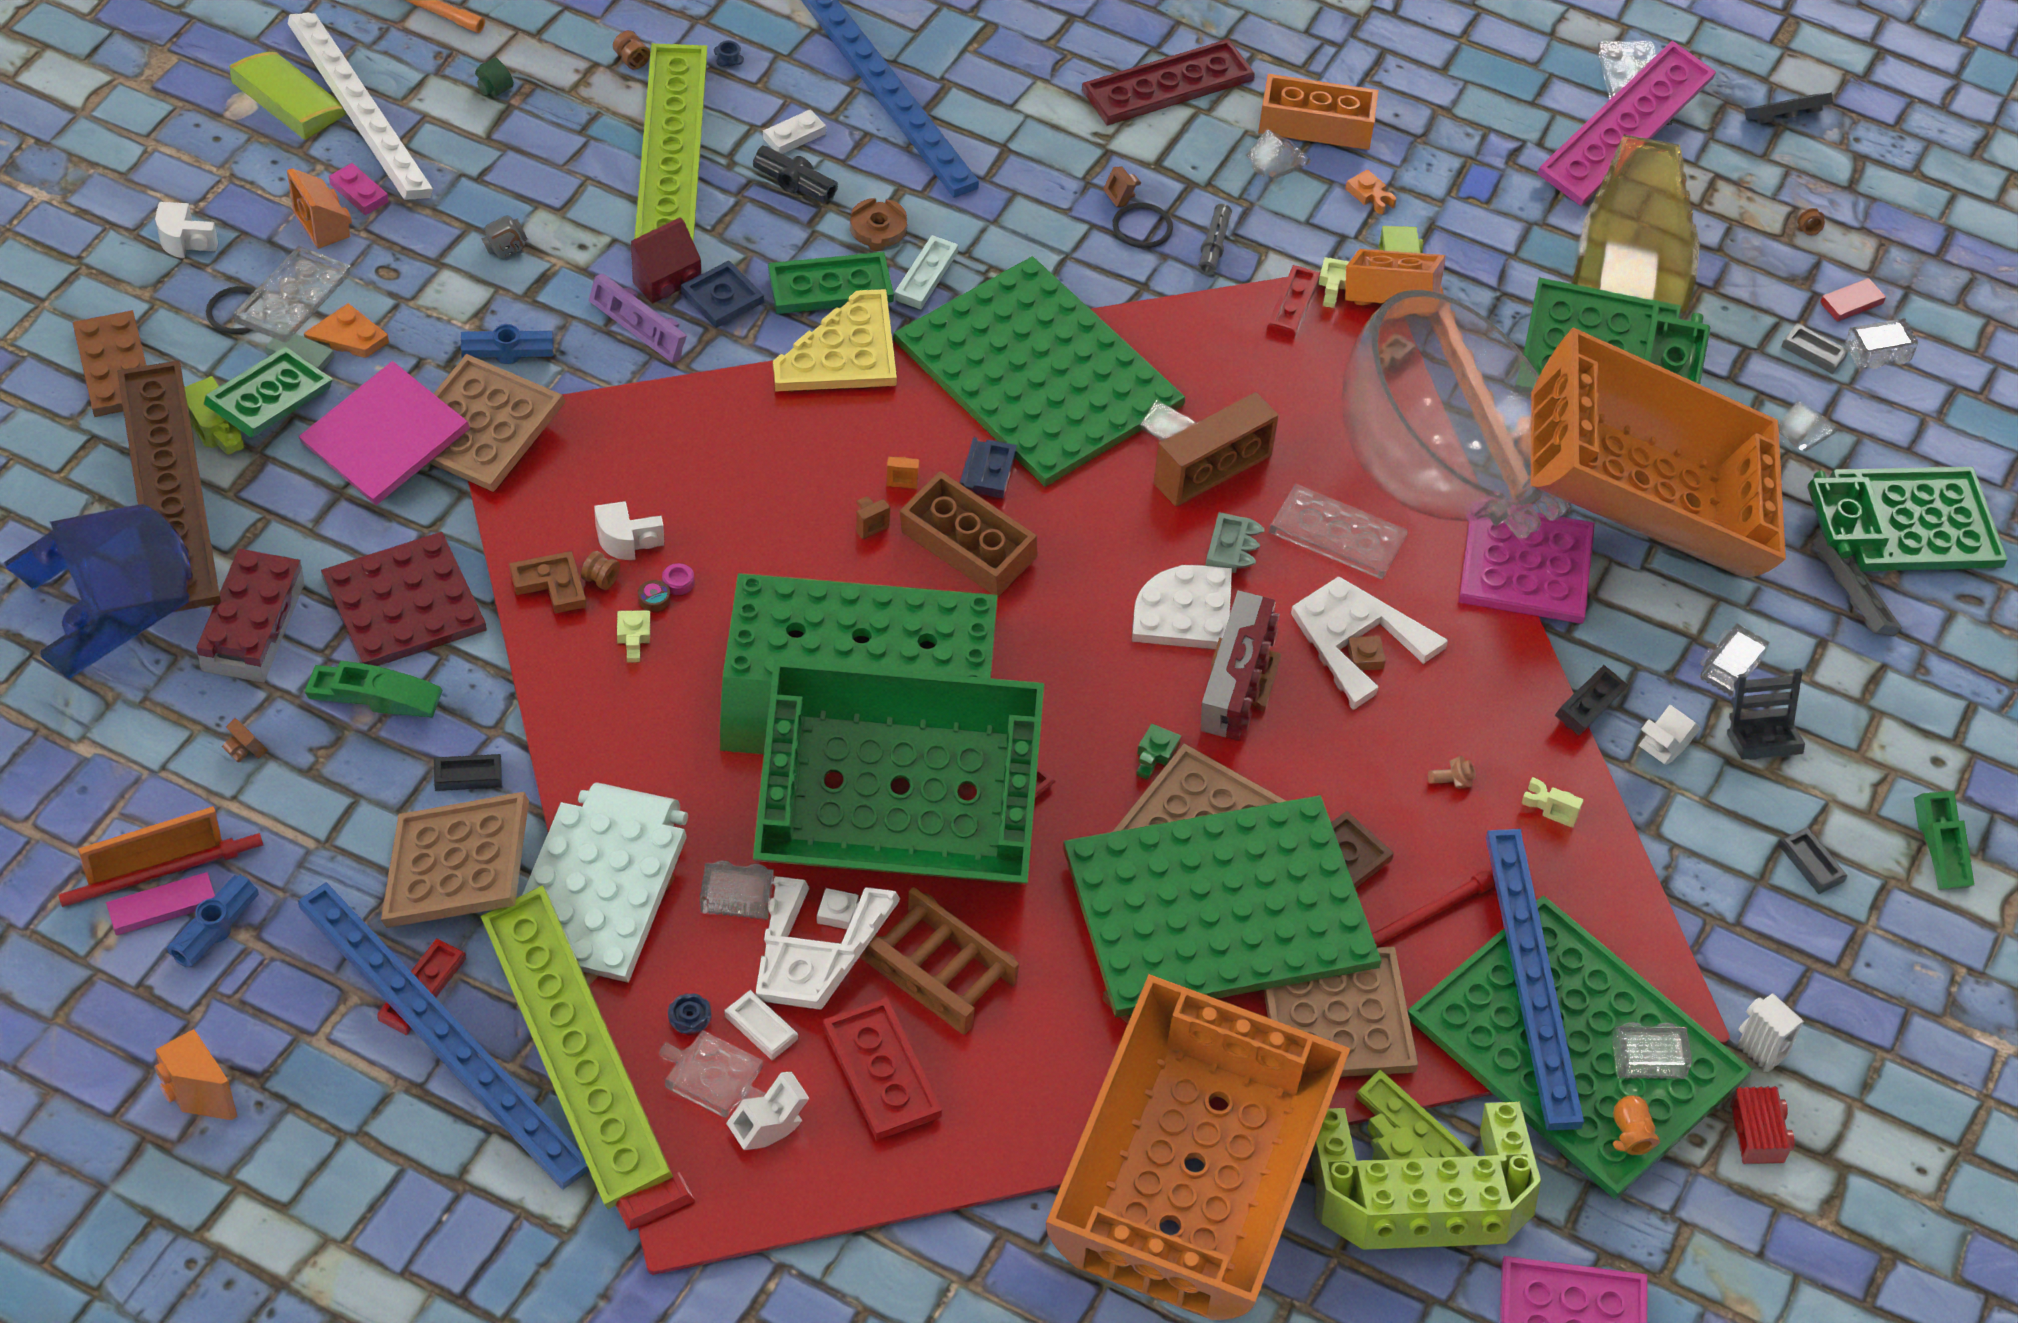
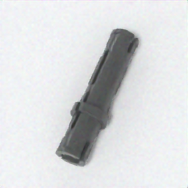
[1198,204,1232,276]

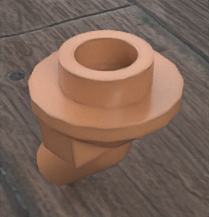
[1428,756,1476,789]

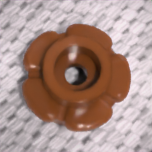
[1797,208,1825,235]

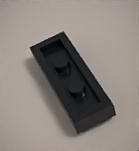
[1744,92,1833,124]
[1555,665,1628,736]

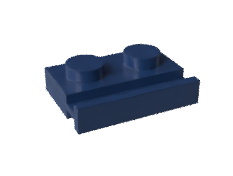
[960,437,1017,499]

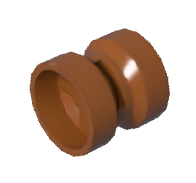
[613,30,651,70]

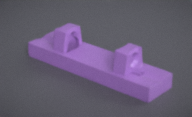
[589,274,687,363]

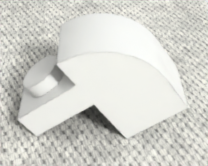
[155,202,218,258]
[594,501,664,560]
[1638,705,1701,765]
[726,1072,809,1150]

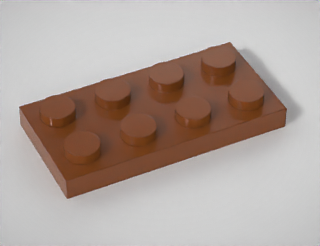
[72,310,147,417]

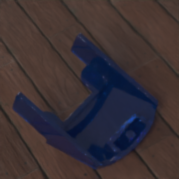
[4,504,191,678]

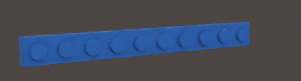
[1486,829,1584,1131]

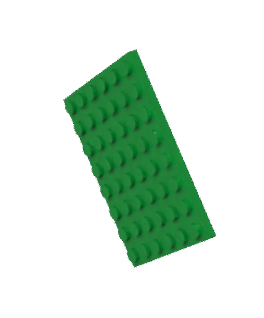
[893,256,1185,487]
[1063,795,1382,1017]
[1407,895,1753,1200]

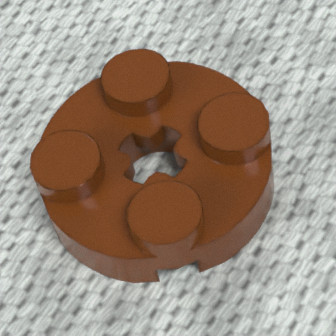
[849,198,908,251]

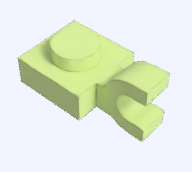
[1319,257,1349,308]
[617,611,650,662]
[1521,777,1584,828]

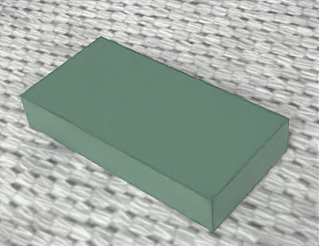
[265,328,334,371]

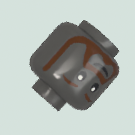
[482,215,528,259]

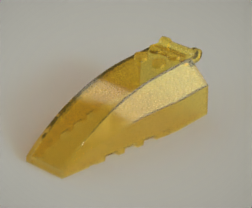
[1571,134,1700,314]

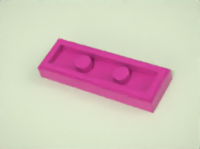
[106,872,215,936]

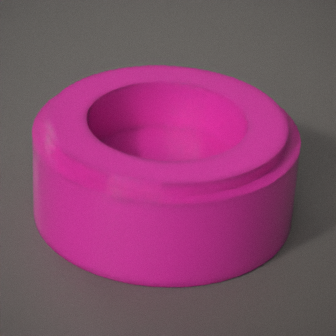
[662,563,694,595]

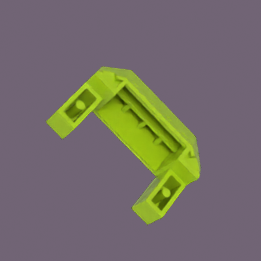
[1310,1102,1541,1250]

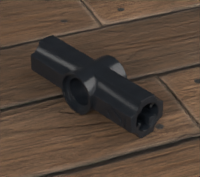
[753,145,838,204]

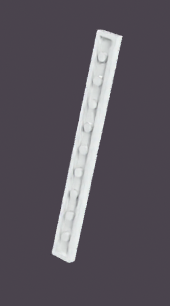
[287,13,433,200]

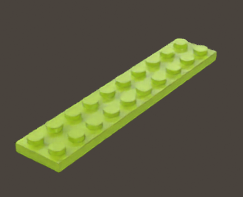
[634,43,708,242]
[481,885,673,1209]

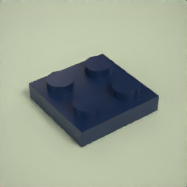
[681,260,764,328]

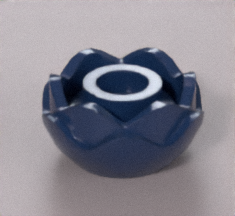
[668,993,712,1035]

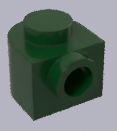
[475,57,514,98]

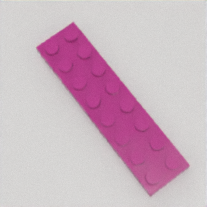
[1537,40,1716,206]

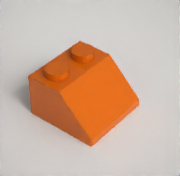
[287,168,352,249]
[154,1029,238,1120]

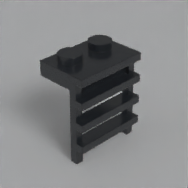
[1727,668,1805,760]

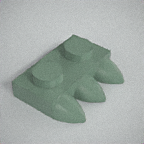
[1205,512,1264,573]

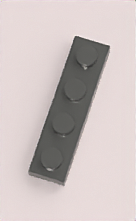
[1812,533,1902,636]

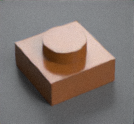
[1347,636,1386,670]

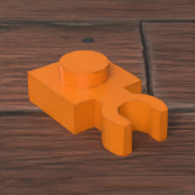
[1345,169,1396,215]

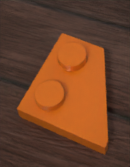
[304,303,389,358]

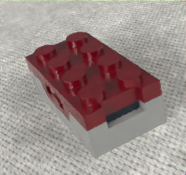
[196,548,305,683]
[1201,590,1279,741]

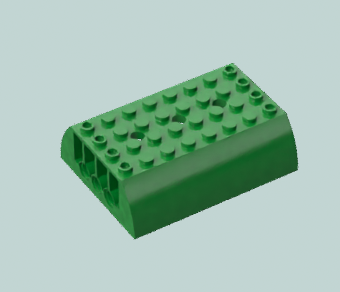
[720,573,998,754]
[753,659,1044,885]

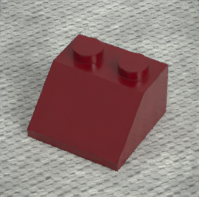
[631,217,701,304]

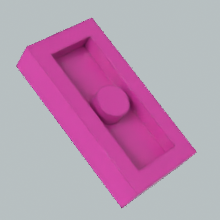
[329,163,389,216]

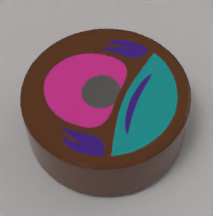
[638,580,670,612]

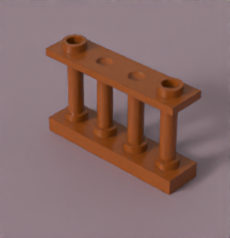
[859,887,1019,1035]

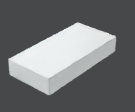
[725,990,798,1060]

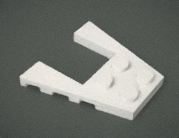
[1291,577,1448,710]
[756,876,900,1009]

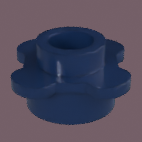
[714,40,744,67]

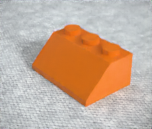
[1345,249,1446,310]

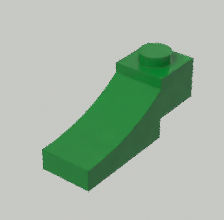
[1914,791,1975,890]

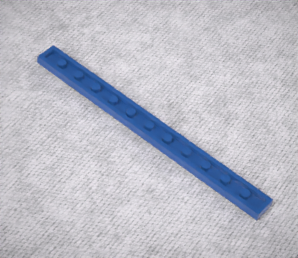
[801,0,979,198]
[298,882,589,1190]

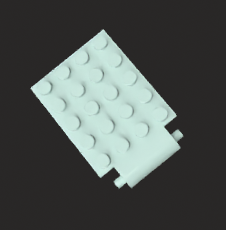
[522,782,688,983]

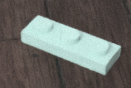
[894,235,958,310]

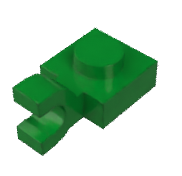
[1136,724,1181,780]

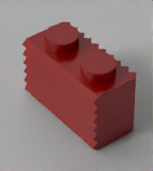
[1730,1086,1795,1164]

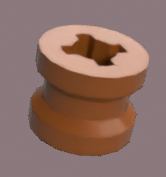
[581,551,620,590]

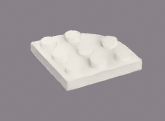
[1132,565,1232,649]

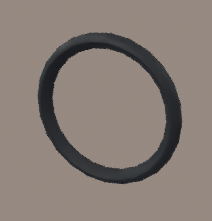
[1113,202,1173,248]
[206,286,270,334]

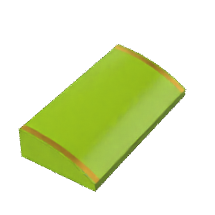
[229,52,347,140]

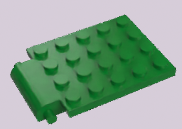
[1516,277,1711,392]
[1807,466,2008,571]

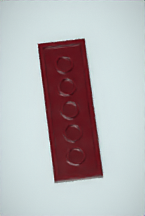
[1082,39,1255,126]

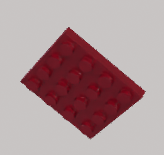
[321,532,487,666]

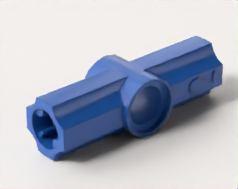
[461,324,554,364]
[167,874,259,968]

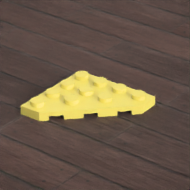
[773,289,897,391]

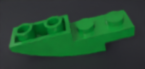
[305,661,443,718]

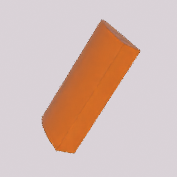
[78,806,222,885]

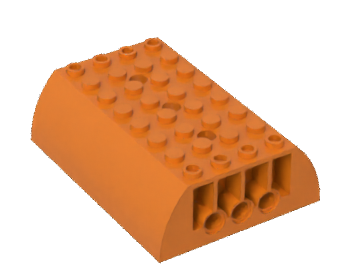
[1531,327,1786,577]
[1046,974,1351,1320]

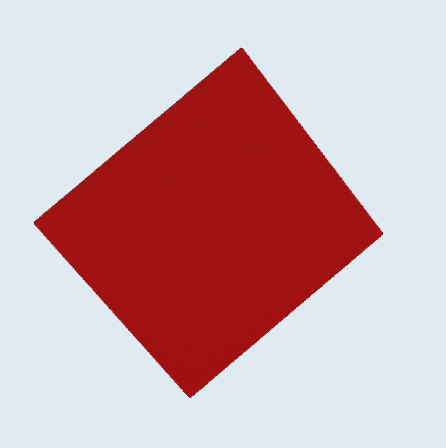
[468,271,1730,1275]

